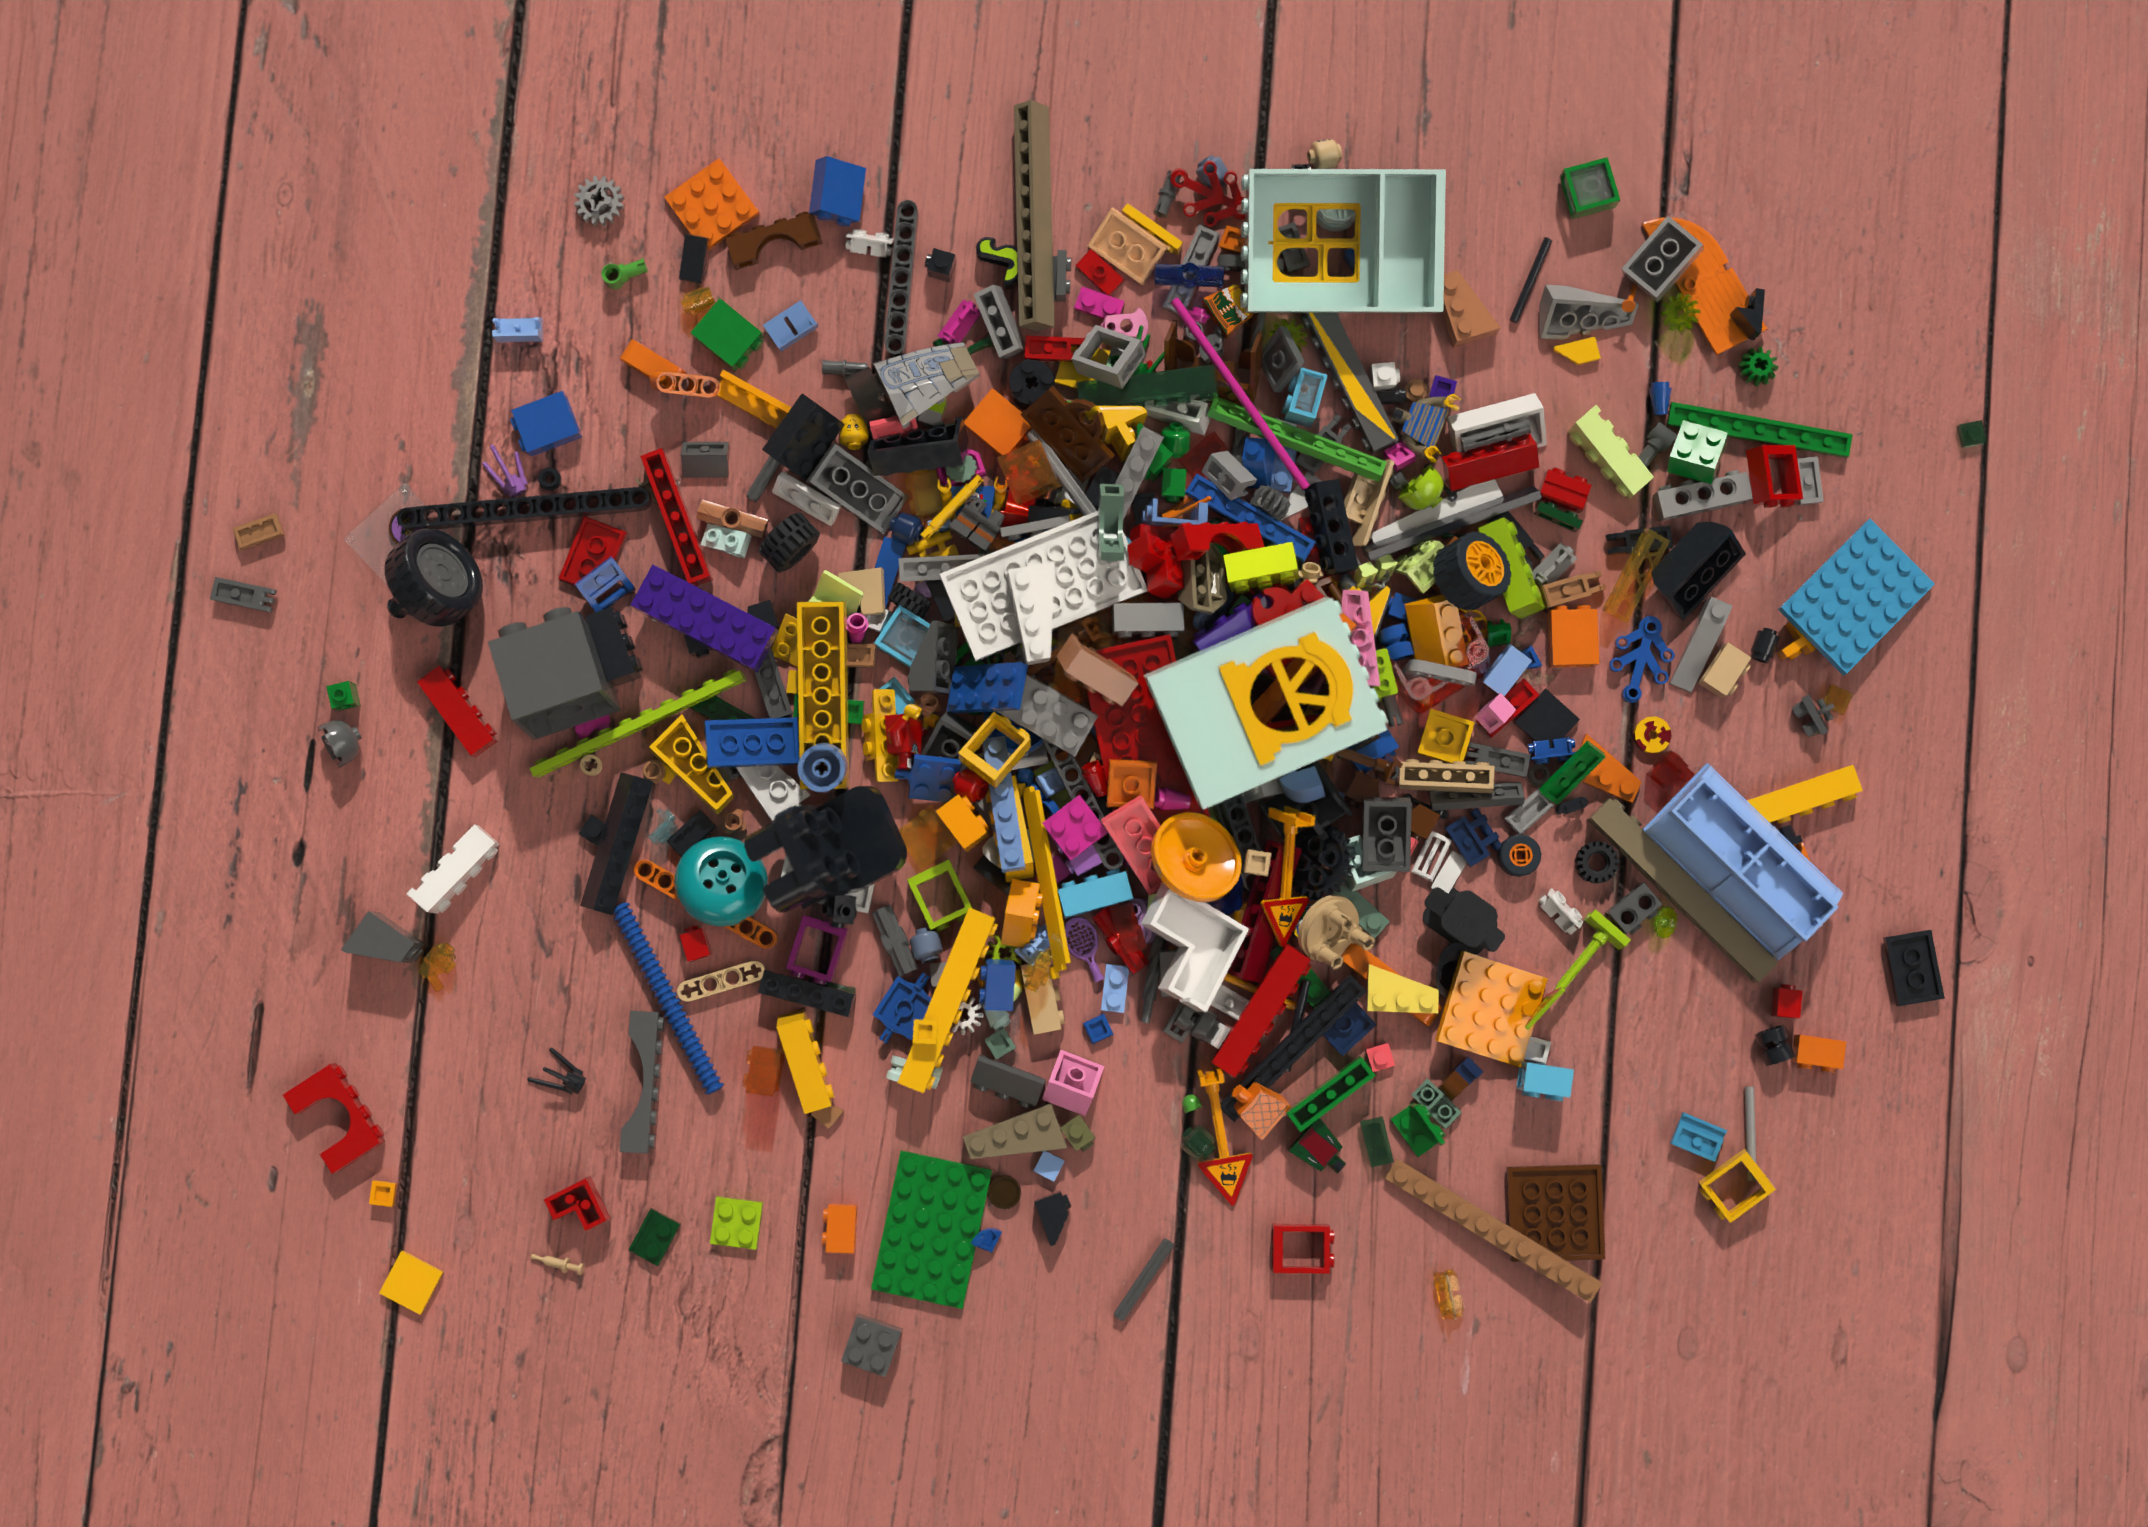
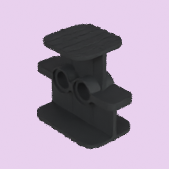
[1258,761,1353,840]
[1423,887,1505,955]

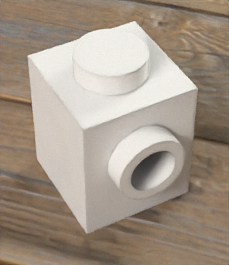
[1369,362,1400,392]

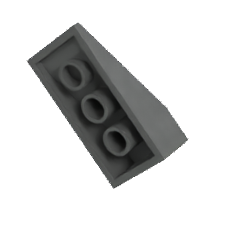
[804,444,909,534]

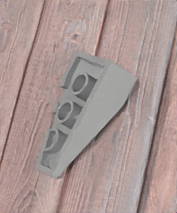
[1539,284,1639,340]

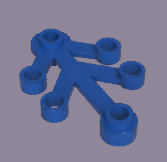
[1609,616,1675,703]

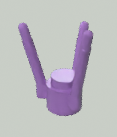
[482,445,528,498]

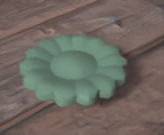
[945,454,977,483]

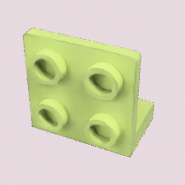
[1394,539,1444,594]
[809,570,864,618]

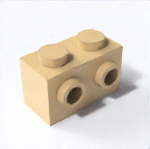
[1698,643,1751,698]

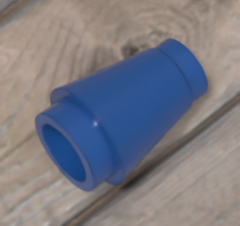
[1649,382,1672,415]

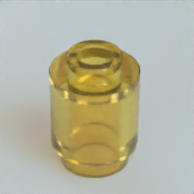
[680,286,715,316]

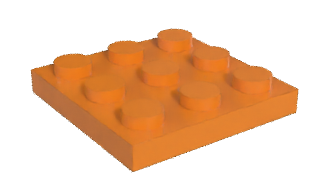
[664,158,760,251]

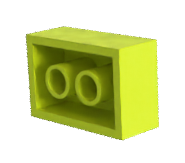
[1223,542,1300,594]

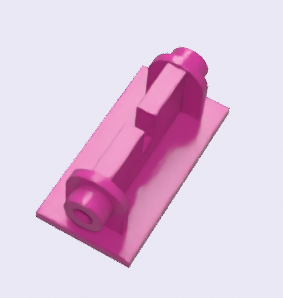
[937,299,981,344]

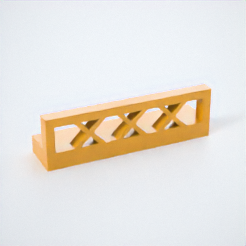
[717,370,792,429]

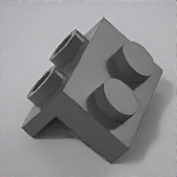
[1053,250,1071,302]

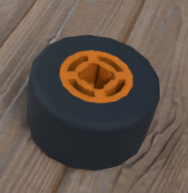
[1497,834,1542,877]

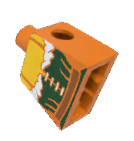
[1202,284,1254,339]

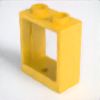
[958,712,1031,788]
[1699,1148,1776,1223]

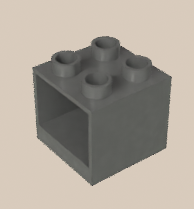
[488,607,621,740]

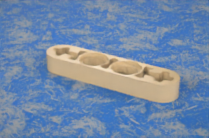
[677,961,766,1002]

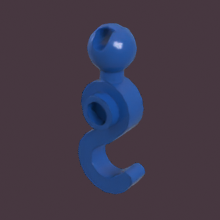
[1016,767,1060,821]

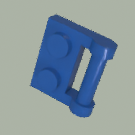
[574,557,636,612]

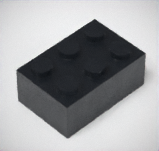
[762,393,845,480]
[586,607,643,687]

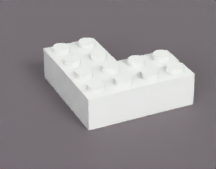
[1141,883,1249,1012]

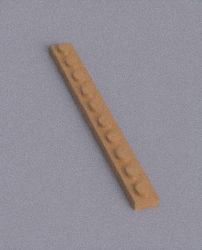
[1385,1158,1602,1303]

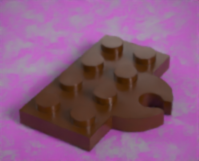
[1020,386,1115,483]

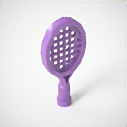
[1064,917,1104,983]

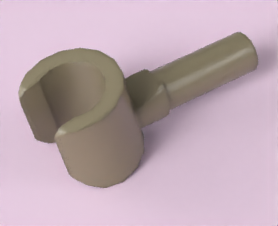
[636,473,658,504]

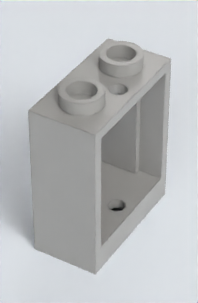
[1071,325,1146,389]

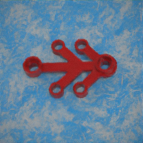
[1170,161,1245,227]

